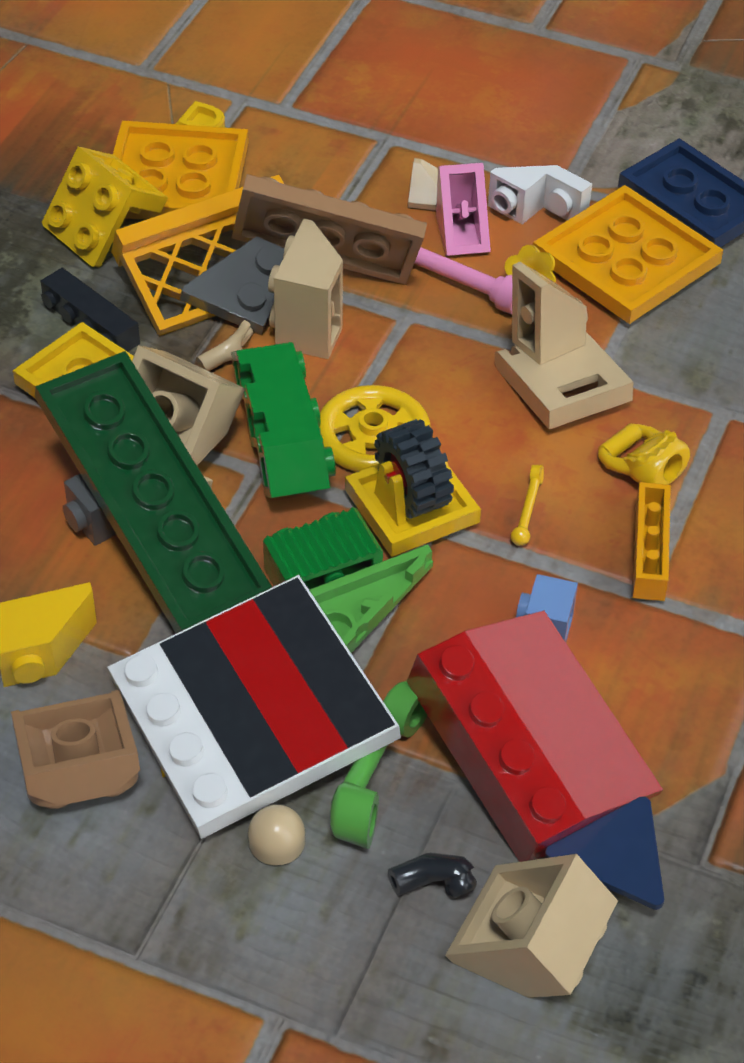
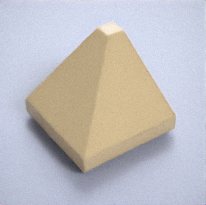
[408,158,438,211]

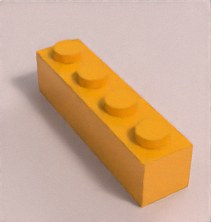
[632,482,671,601]

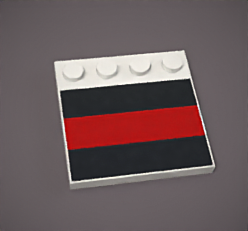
[107,575,401,839]

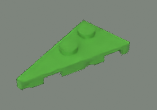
[309,544,433,653]

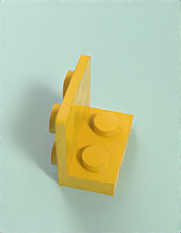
[42,146,168,268]

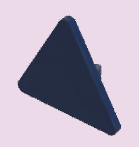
[545,797,665,910]

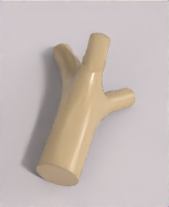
[196,320,253,371]

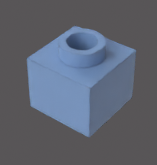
[516,574,578,642]

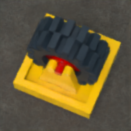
[345,419,481,557]

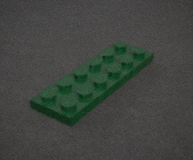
[35,351,272,634]

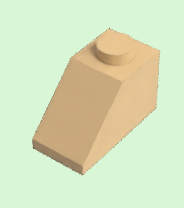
[512,262,588,365]

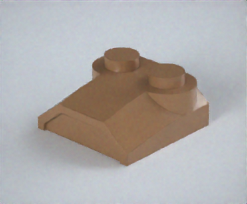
[11,690,140,809]

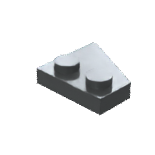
[180,236,284,335]

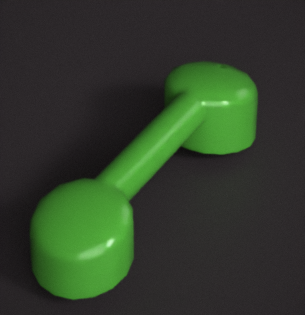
[330,681,428,849]

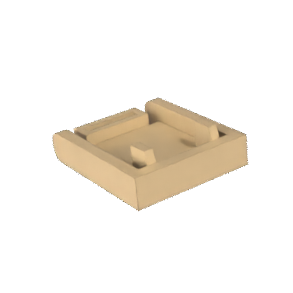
[495,332,634,429]

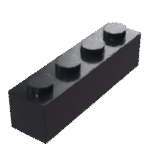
[40,267,140,352]

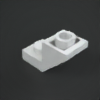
[488,165,592,224]

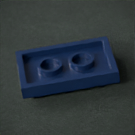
[618,138,744,248]

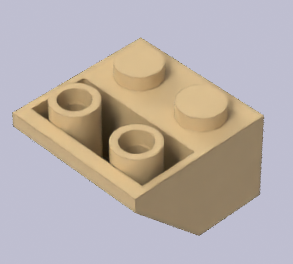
[268,219,343,359]

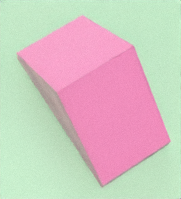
[436,163,491,256]

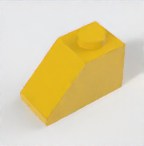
[0,582,97,687]

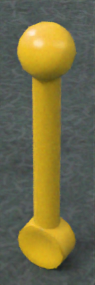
[511,465,544,546]

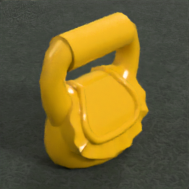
[598,423,690,485]

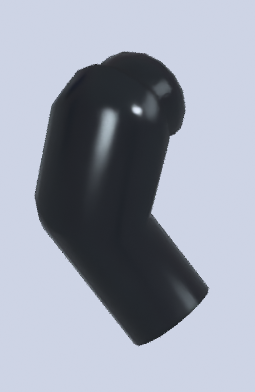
[388,852,477,897]

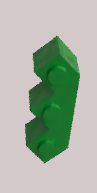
[231,342,336,498]

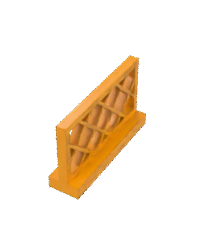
[111,175,284,337]

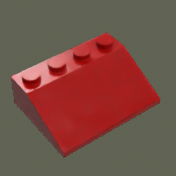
[407,610,663,862]

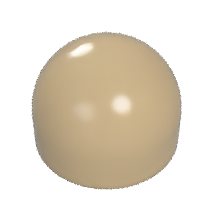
[248,805,305,865]

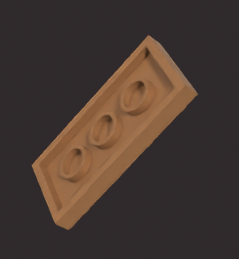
[231,174,427,285]

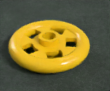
[319,385,431,472]

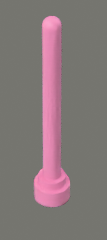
[414,247,512,315]

